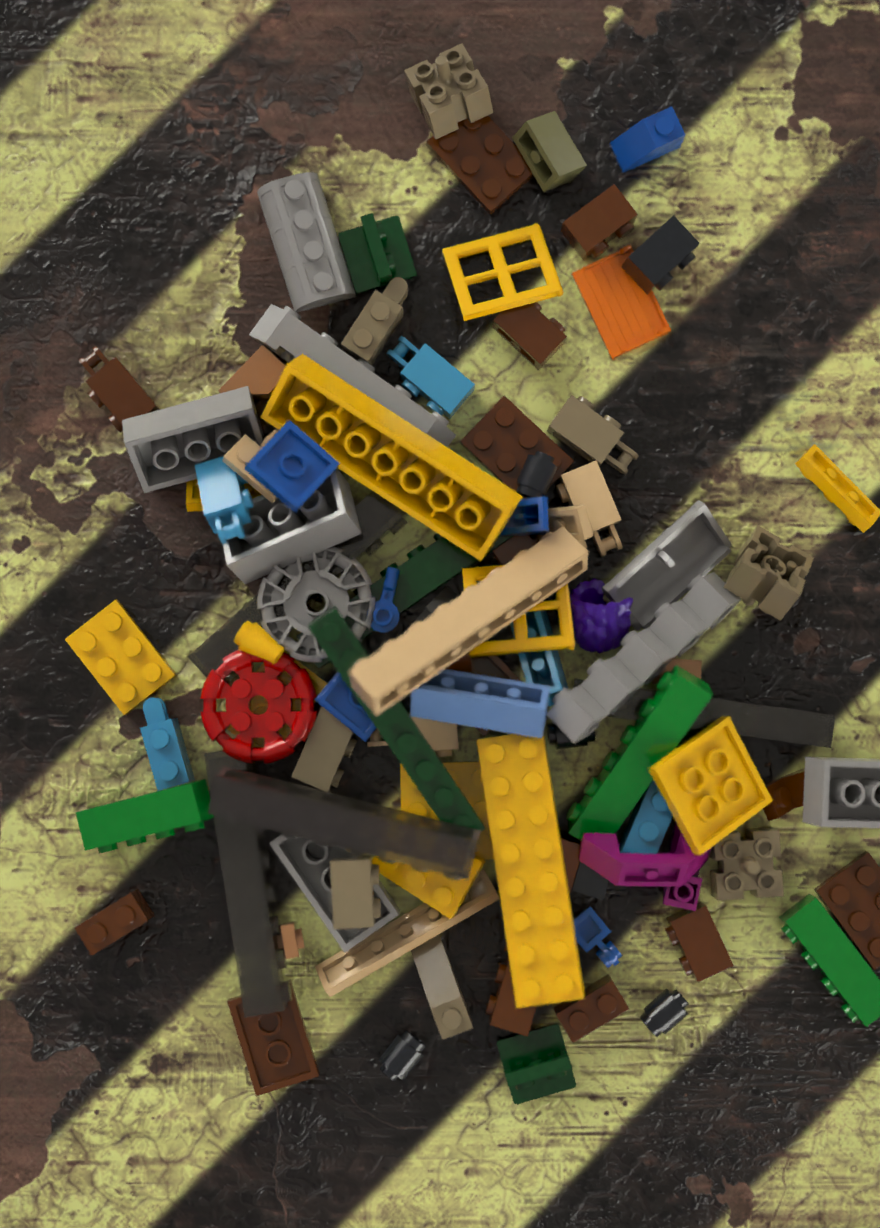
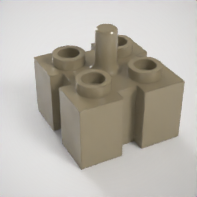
[404,43,494,139]
[724,525,814,621]
[709,827,784,900]

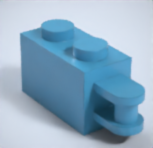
[386,336,475,419]
[195,456,254,544]
[140,698,195,791]

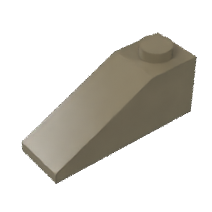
[411,934,473,1040]

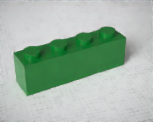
[76,779,215,854]
[779,894,880,1027]

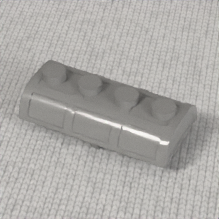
[257,172,356,313]
[601,500,732,631]

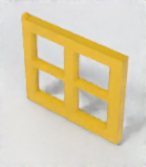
[442,224,564,321]
[462,565,576,657]

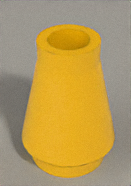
[234,620,285,664]

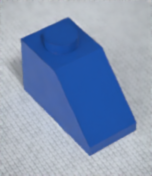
[610,106,685,173]

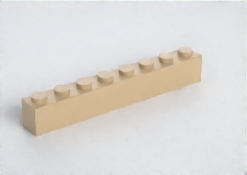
[349,526,588,716]

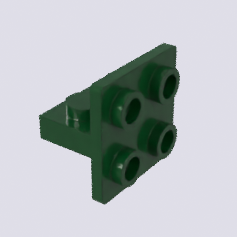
[338,213,416,294]
[497,1023,576,1105]

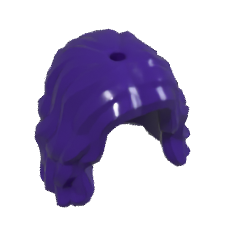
[570,578,633,654]

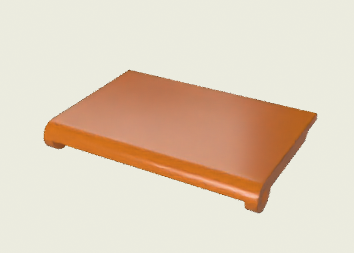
[572,245,671,359]

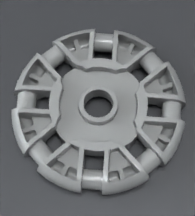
[257,546,376,663]

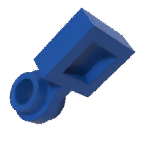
[574,906,623,968]

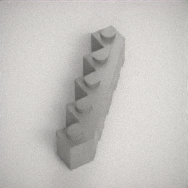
[249,304,456,447]
[547,572,741,743]

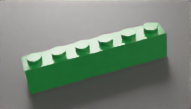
[566,665,713,841]

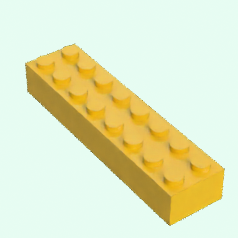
[260,354,523,561]
[477,732,585,1008]

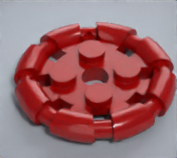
[200,650,317,764]

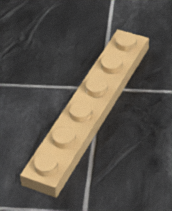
[315,869,500,997]

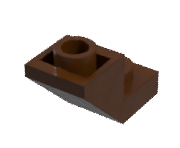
[763,768,805,821]

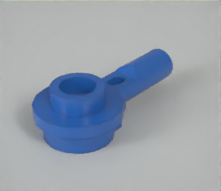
[367,567,400,633]

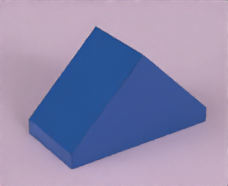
[500,496,549,536]

